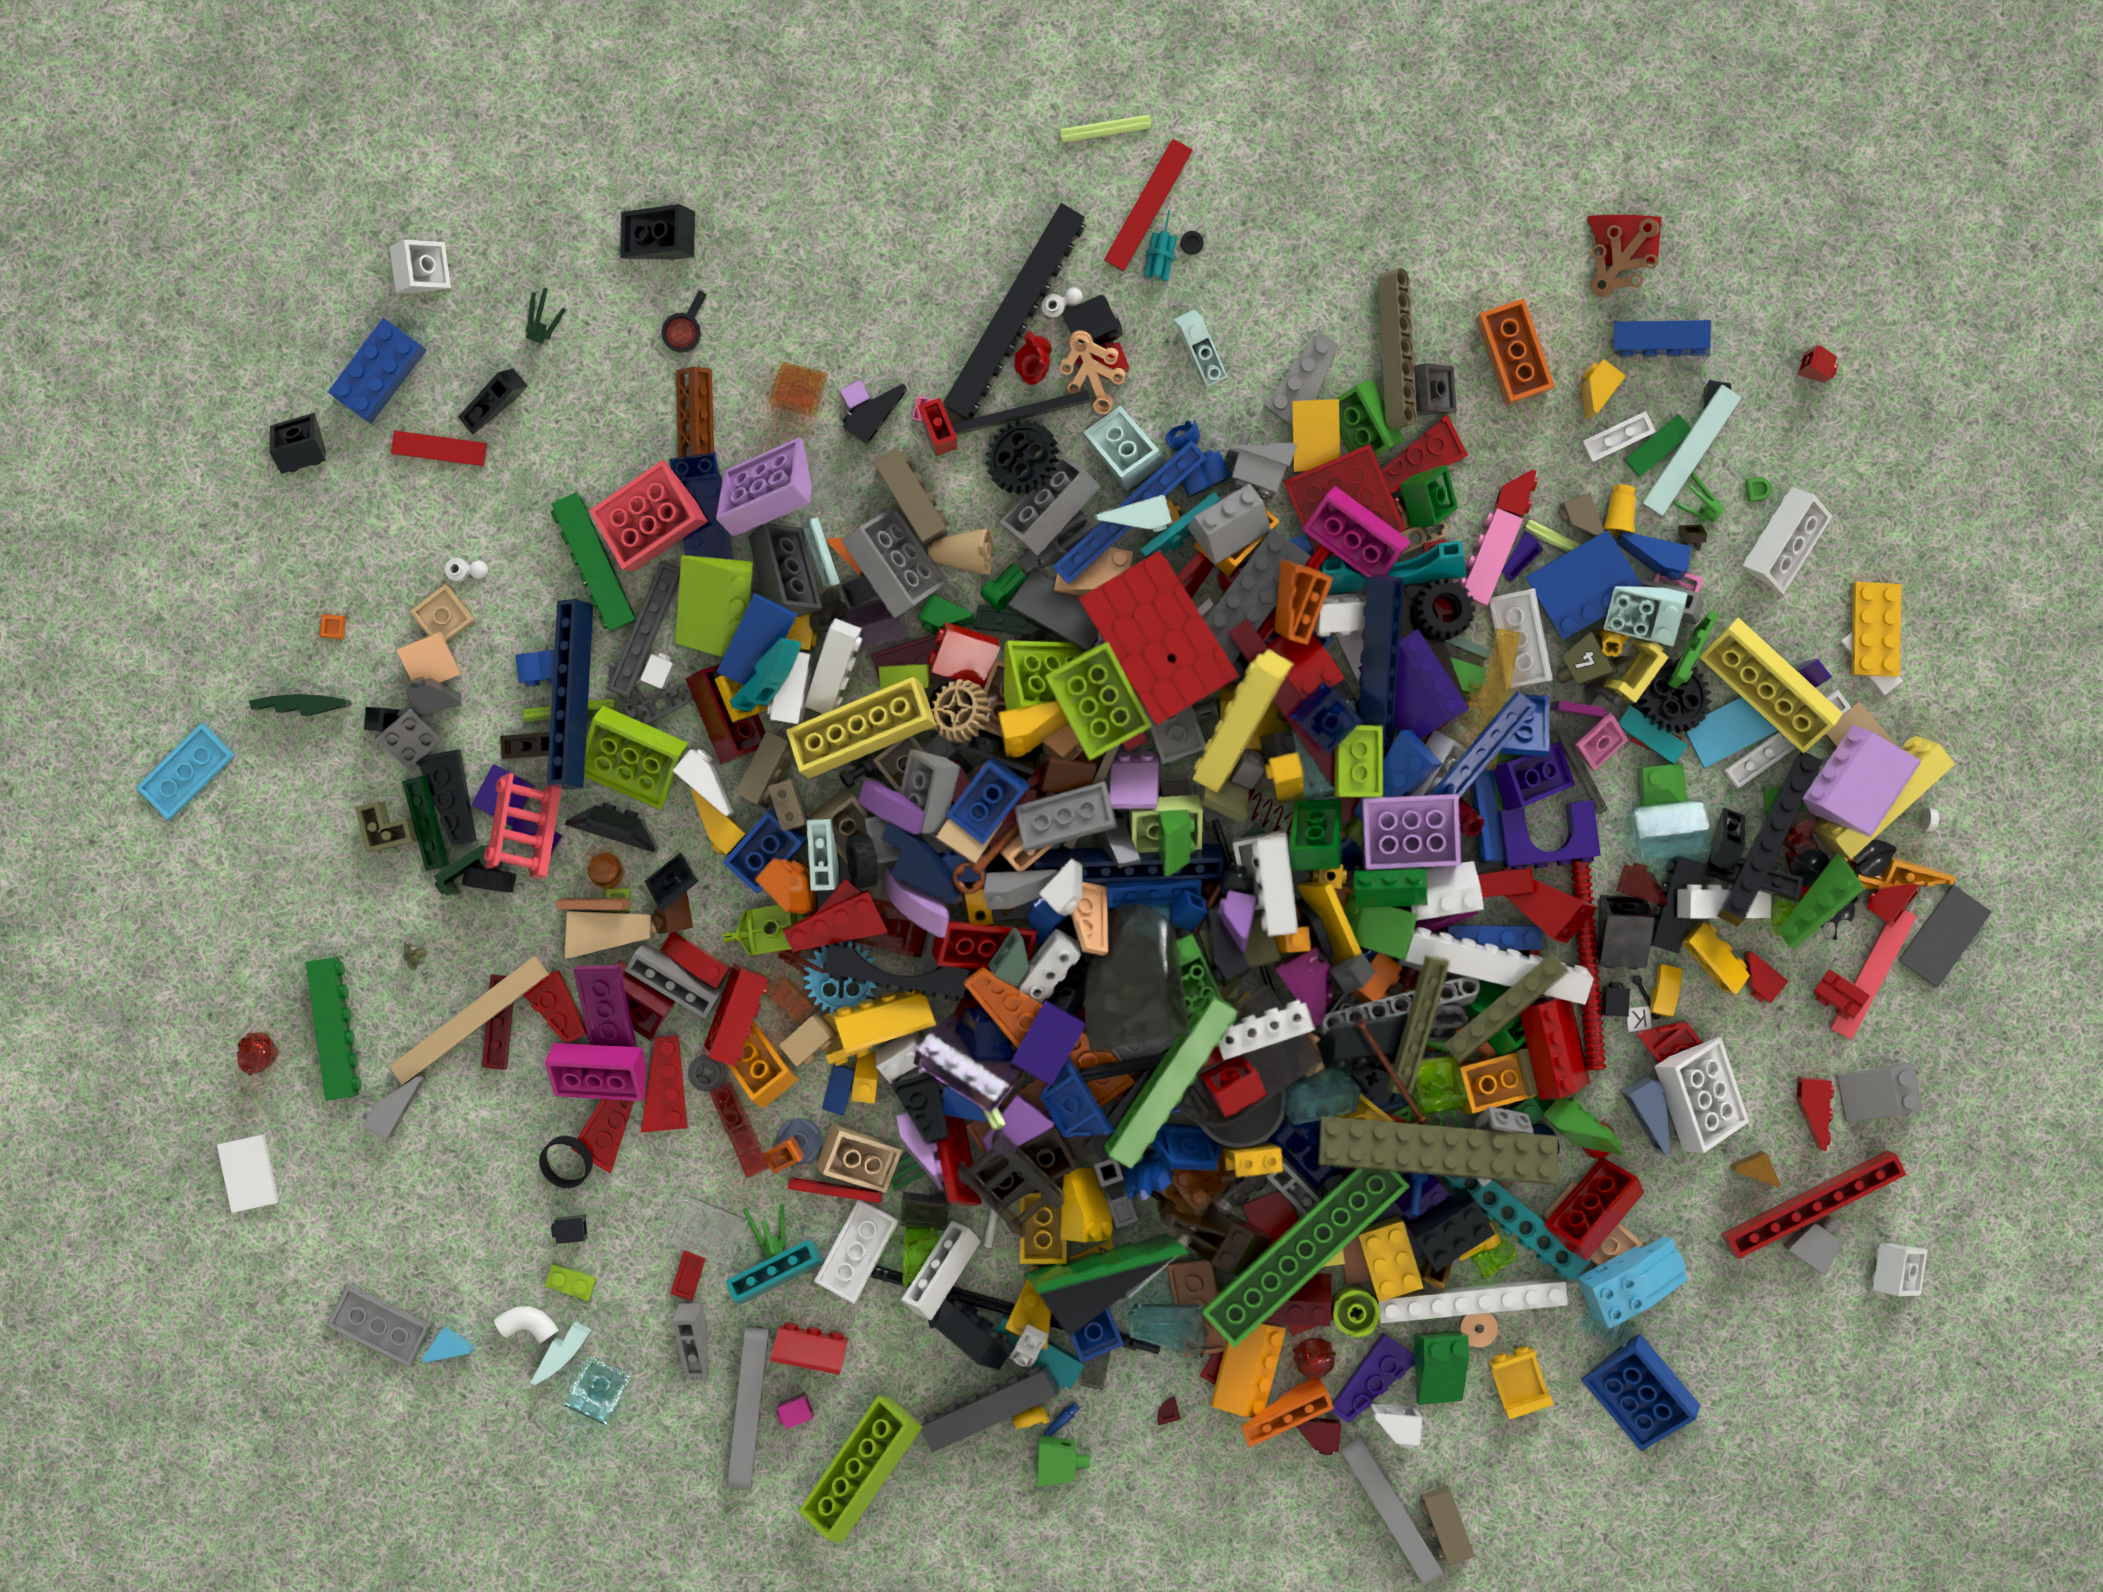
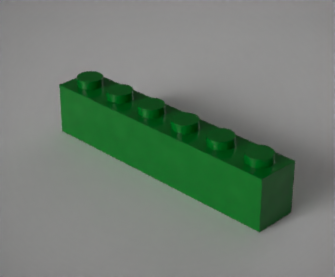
[551,492,637,633]
[305,957,361,1101]

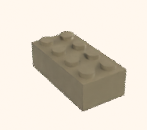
[873,447,949,546]

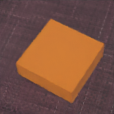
[320,614,346,640]

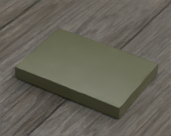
[1201,777,1249,823]
[1199,917,1280,978]

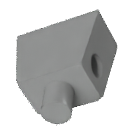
[1783,1215,1842,1276]

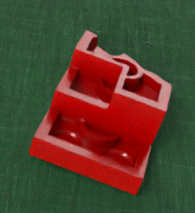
[1587,214,1662,266]

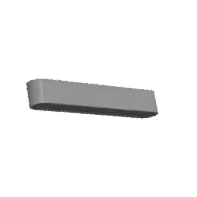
[1321,976,1480,1036]
[727,1327,770,1490]
[1340,1437,1445,1587]

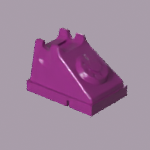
[1274,944,1332,1027]

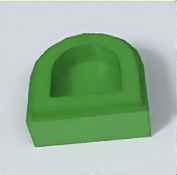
[1745,477,1771,503]

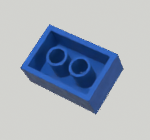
[723,808,808,894]

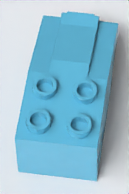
[1577,1237,1688,1329]

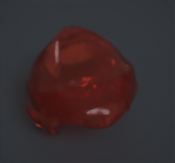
[237,1032,279,1076]
[1292,1338,1336,1380]

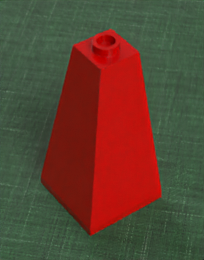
[1500,867,1597,943]

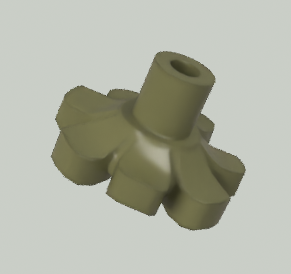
[403,940,426,970]

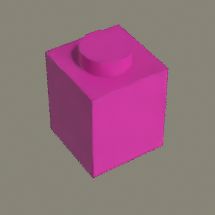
[776,1392,814,1430]

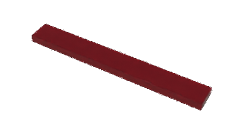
[1227,618,1335,788]

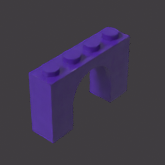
[1499,800,1601,870]

